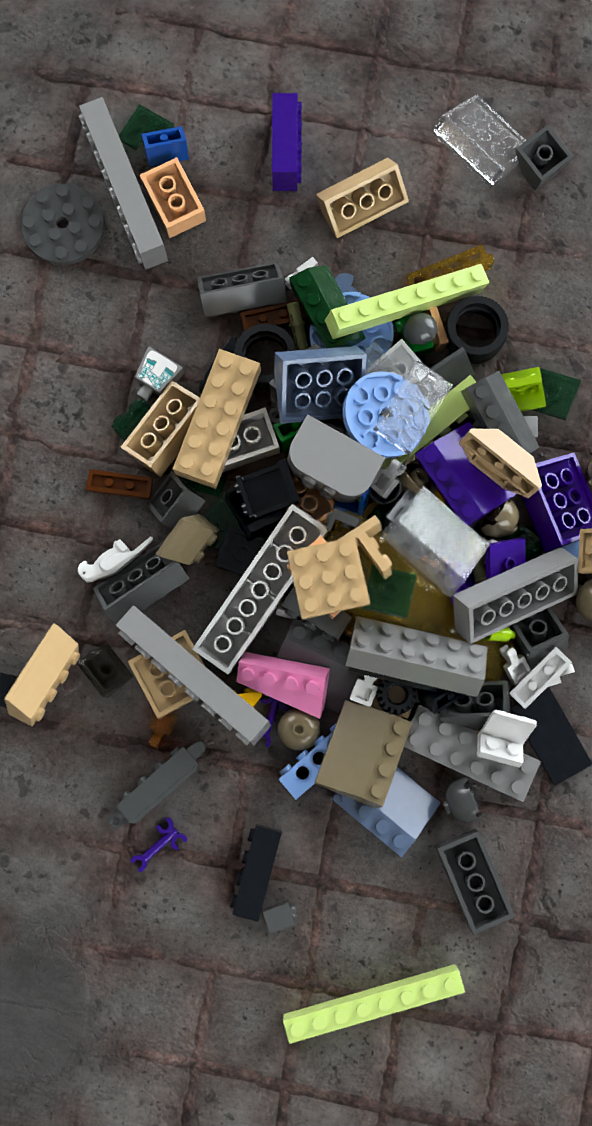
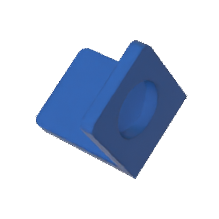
[333,487,371,517]

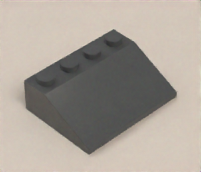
[276,619,364,714]

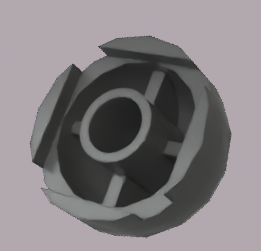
[443,776,483,823]

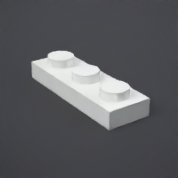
[509,647,572,709]

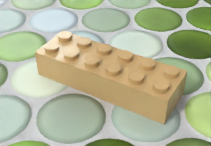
[173,349,261,489]

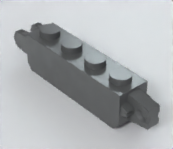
[107,741,207,830]

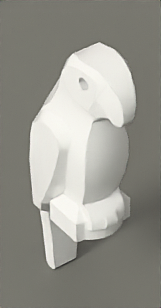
[78,536,154,582]

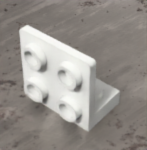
[477,710,537,768]

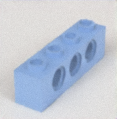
[279,722,337,799]

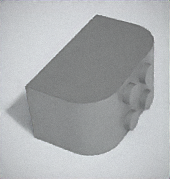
[287,414,385,503]

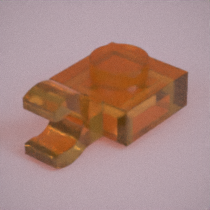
[149,713,179,748]

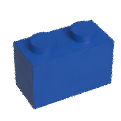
[142,126,189,167]

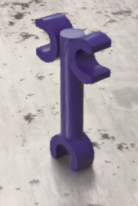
[256,697,290,747]
[130,817,188,872]

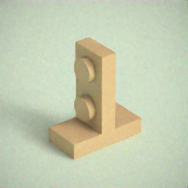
[338,516,393,580]

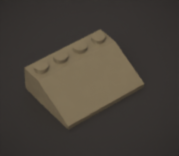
[314,700,412,809]

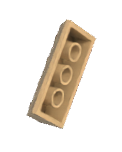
[315,158,409,238]
[121,381,200,477]
[5,623,80,727]

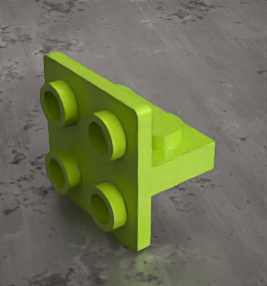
[501,367,546,412]

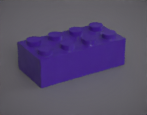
[272,93,302,191]

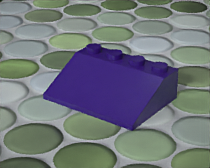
[415,422,517,529]
[521,453,592,553]

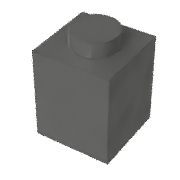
[263,900,298,934]

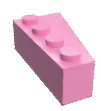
[237,652,330,719]

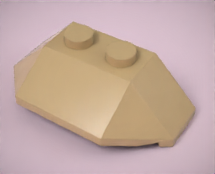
[459,429,542,498]

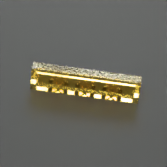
[406,245,495,285]

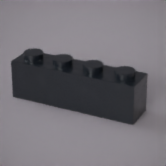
[230,824,282,922]

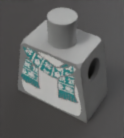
[135,347,184,401]

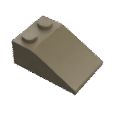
[155,514,219,565]

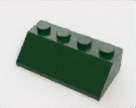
[289,265,366,349]

